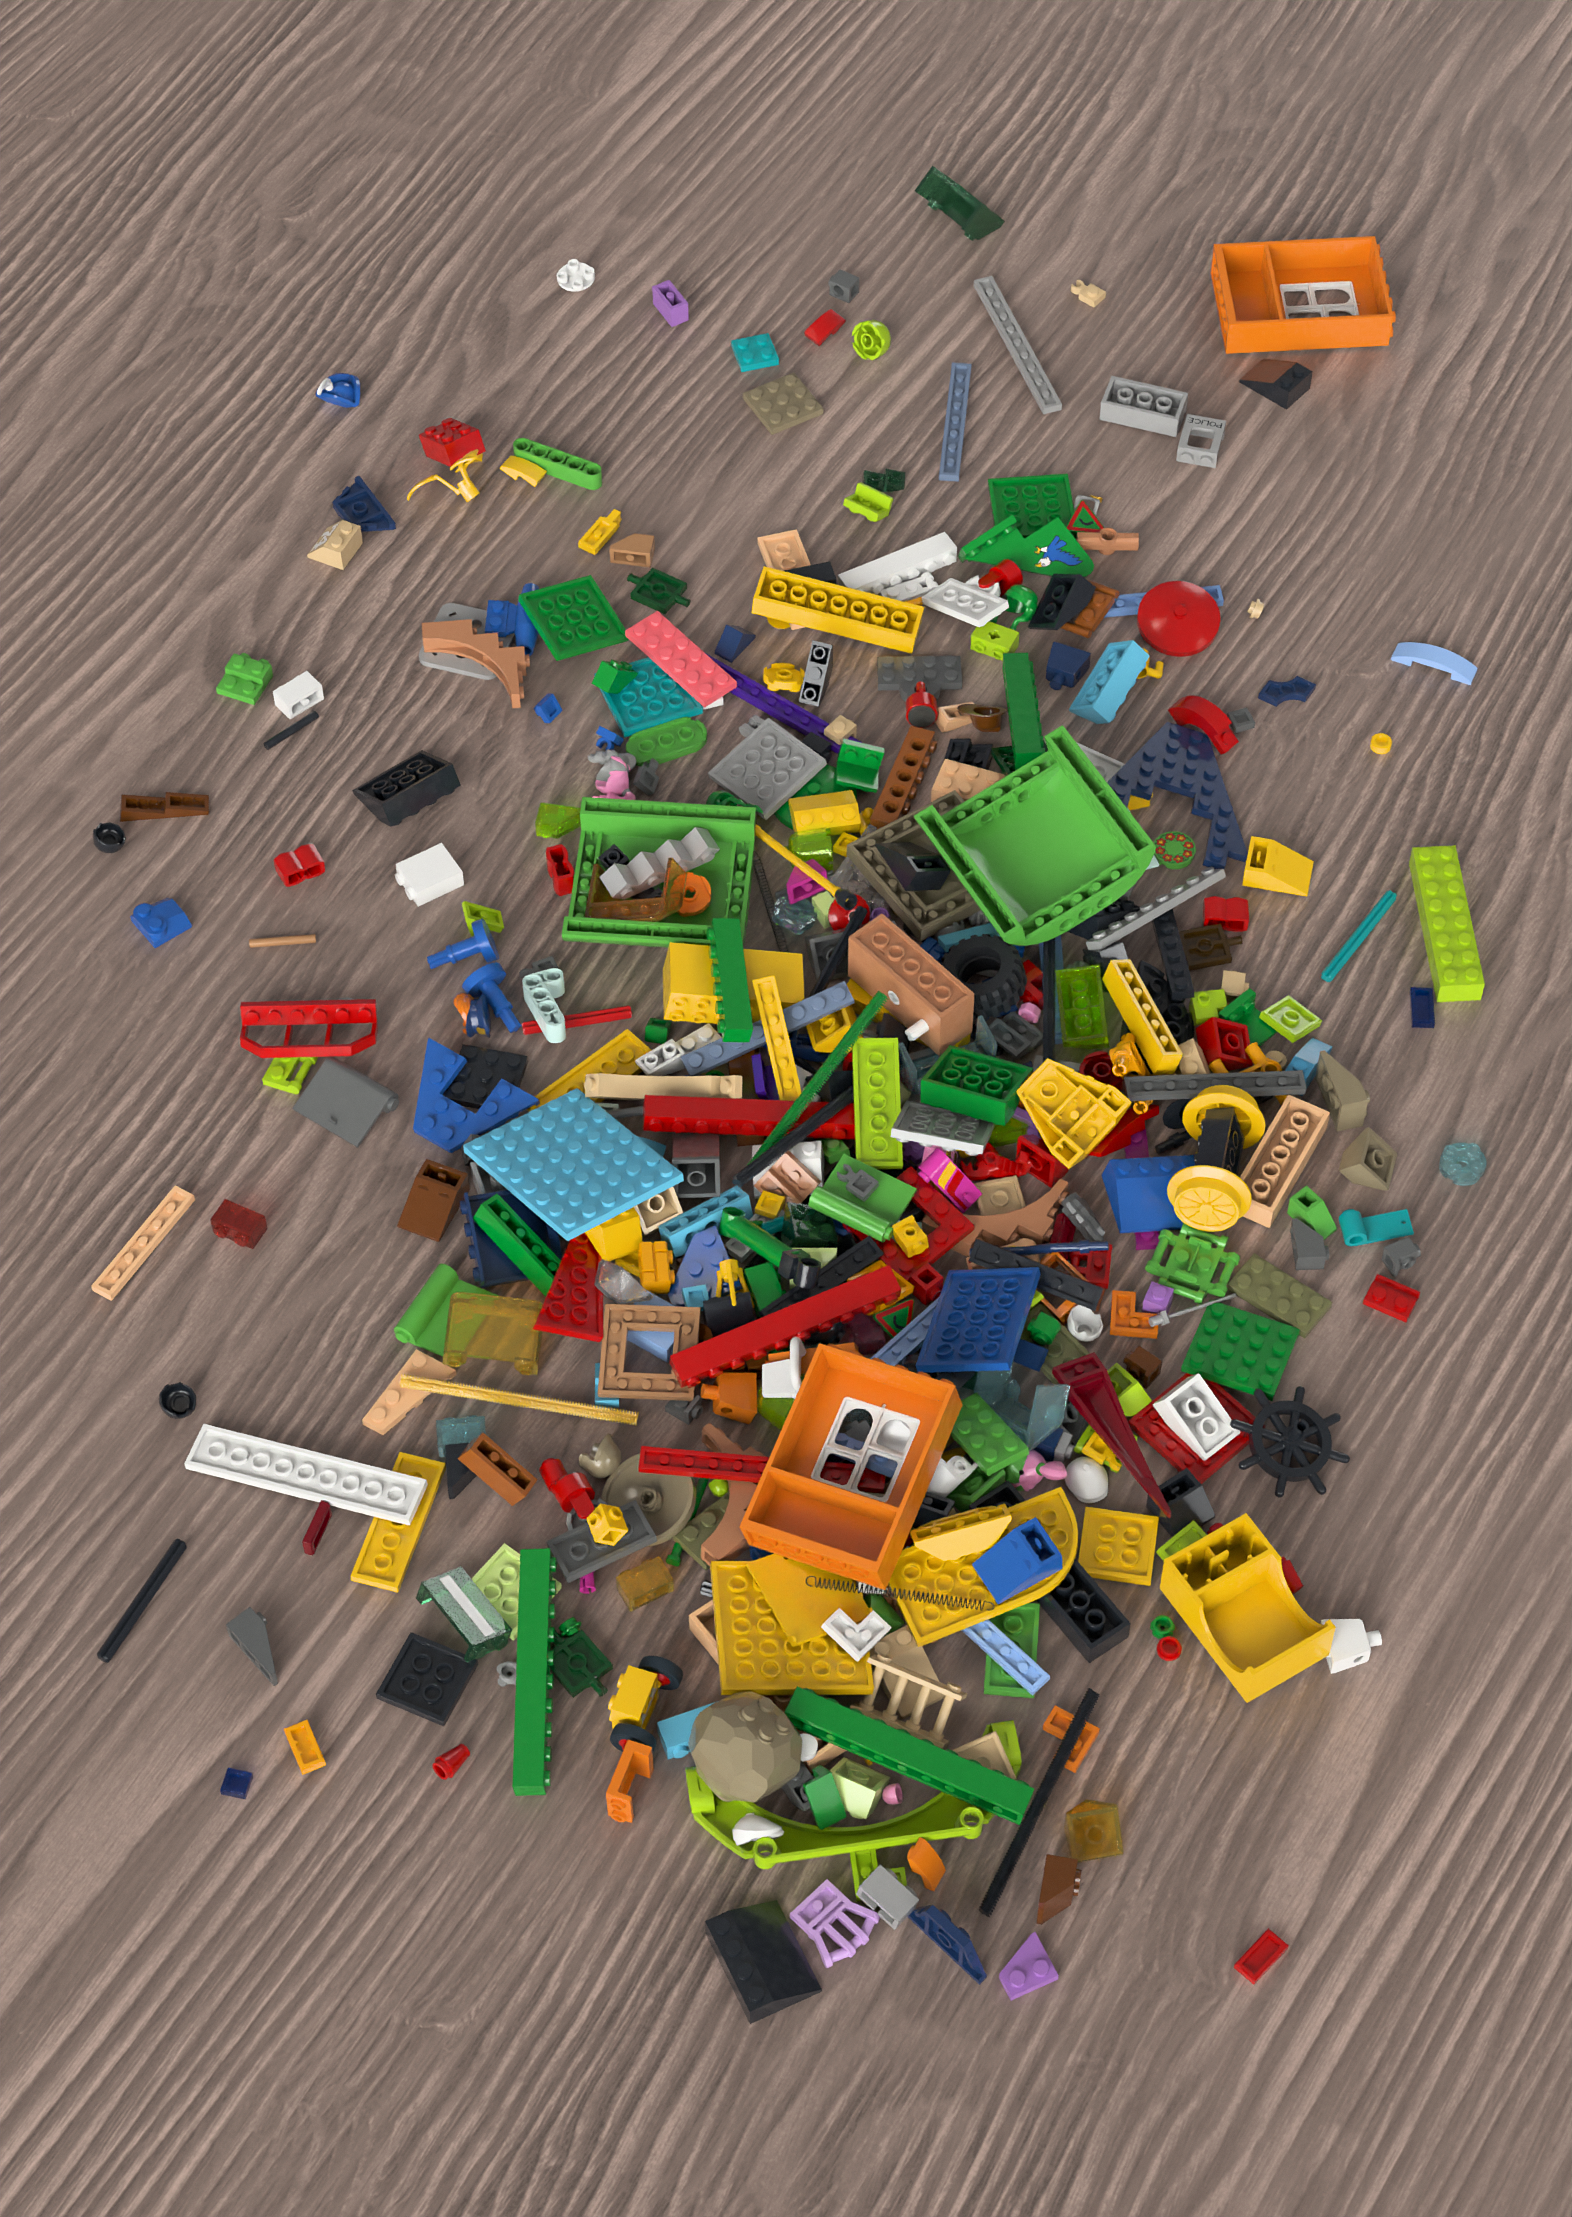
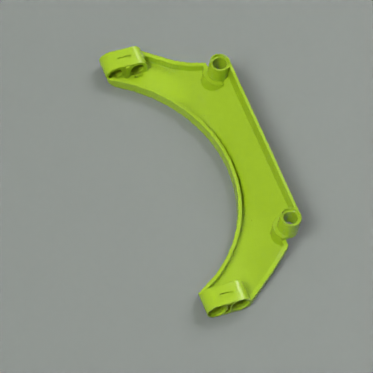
[685,1720,1022,1869]

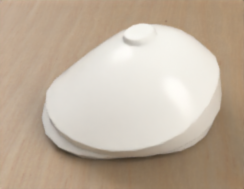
[1065,1457,1108,1503]
[732,1813,784,1846]

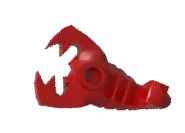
[959,1143,1033,1180]

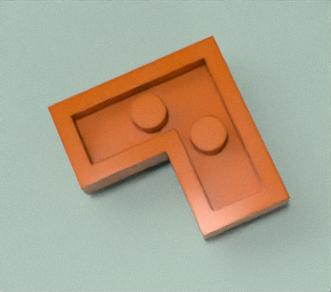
[1110,1290,1158,1339]
[1042,1705,1100,1773]

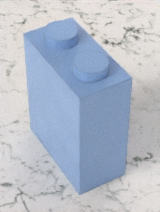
[627,1290,674,1363]

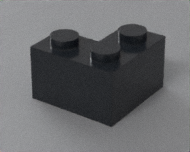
[1082,941,1128,993]

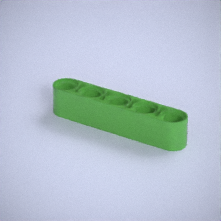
[513,438,602,490]

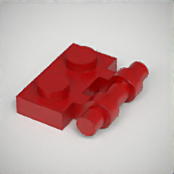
[1069,1244,1112,1289]

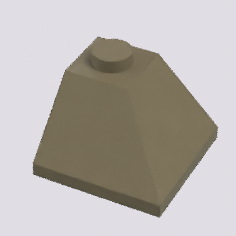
[1339,1127,1397,1191]

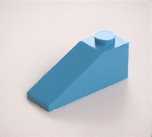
[1285,1038,1332,1096]

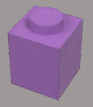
[1142,1282,1174,1314]

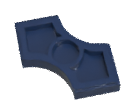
[1258,676,1316,707]

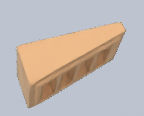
[935,702,974,733]

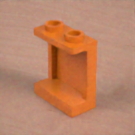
[606,1740,654,1823]

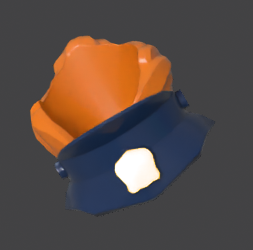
[453,993,491,1038]

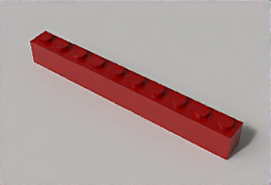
[643,1095,855,1139]
[670,1265,901,1388]

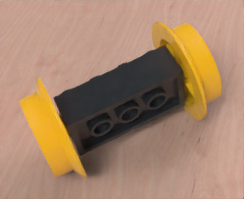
[1167,1085,1266,1232]

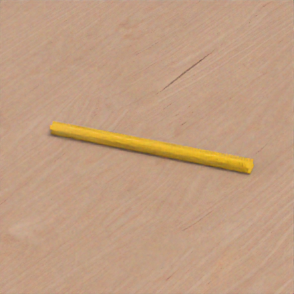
[400,1374,639,1426]

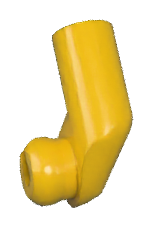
[859,807,874,837]

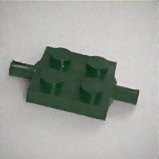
[627,568,691,614]
[550,1630,613,1698]

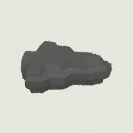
[1061,1192,1105,1242]

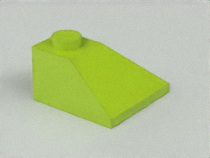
[1107,1363,1152,1416]

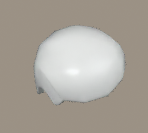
[1067,1305,1103,1342]

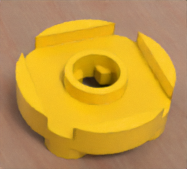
[763,663,805,692]

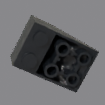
[875,842,951,891]
[1067,899,1140,940]

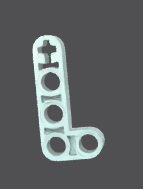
[522,968,566,1043]

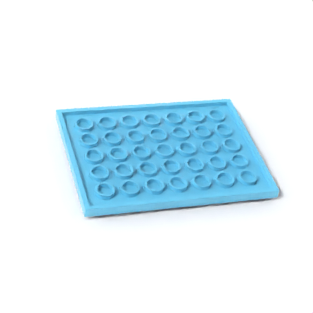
[463,1088,684,1241]

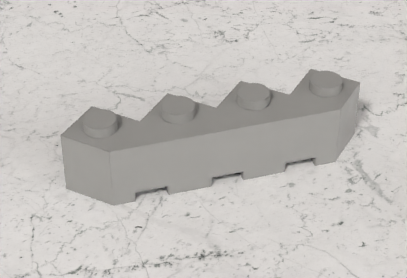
[600,827,720,899]

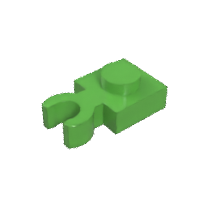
[816,1138,850,1164]

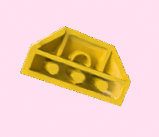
[910,1504,1012,1561]

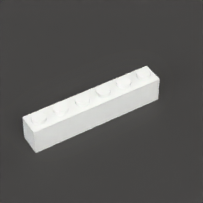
[838,532,957,594]

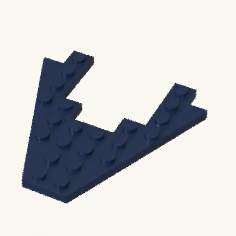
[1107,722,1248,869]

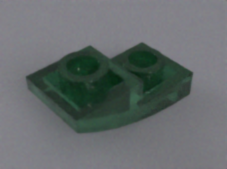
[862,469,905,492]

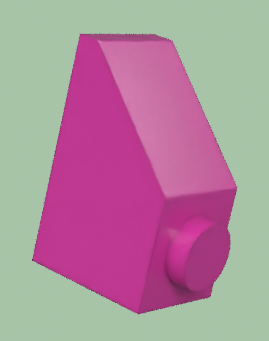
[786,859,828,904]

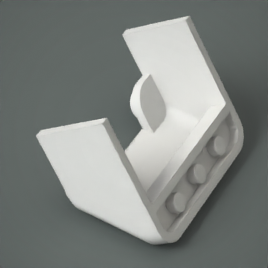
[877,1420,978,1498]

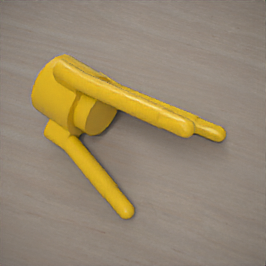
[716,1259,755,1308]

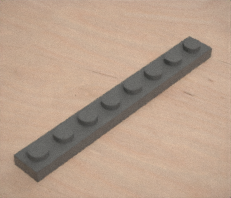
[1123,1070,1307,1101]

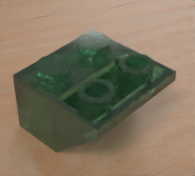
[781,1202,838,1248]

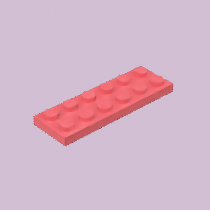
[625,611,737,708]

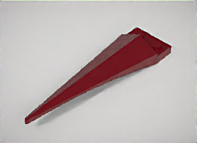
[1052,1352,1171,1518]

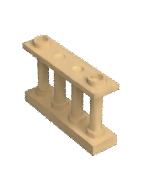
[850,1653,967,1750]

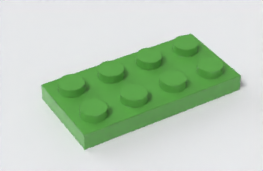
[950,1392,1029,1476]
[984,1603,1040,1698]

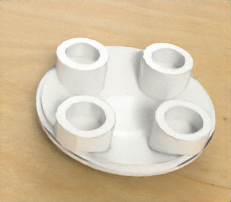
[556,259,595,291]

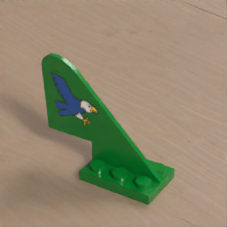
[958,515,1094,578]

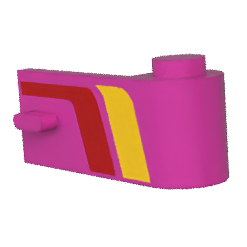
[918,1147,982,1213]

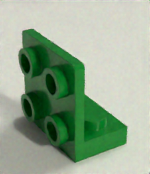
[835,738,885,793]
[1218,988,1277,1047]

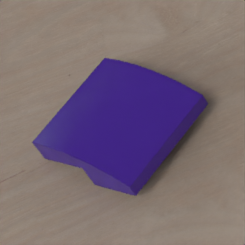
[752,1054,780,1100]

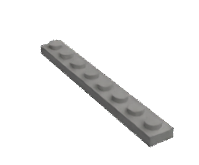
[1086,867,1226,950]

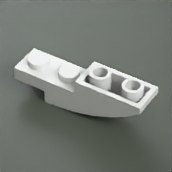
[635,1023,722,1076]

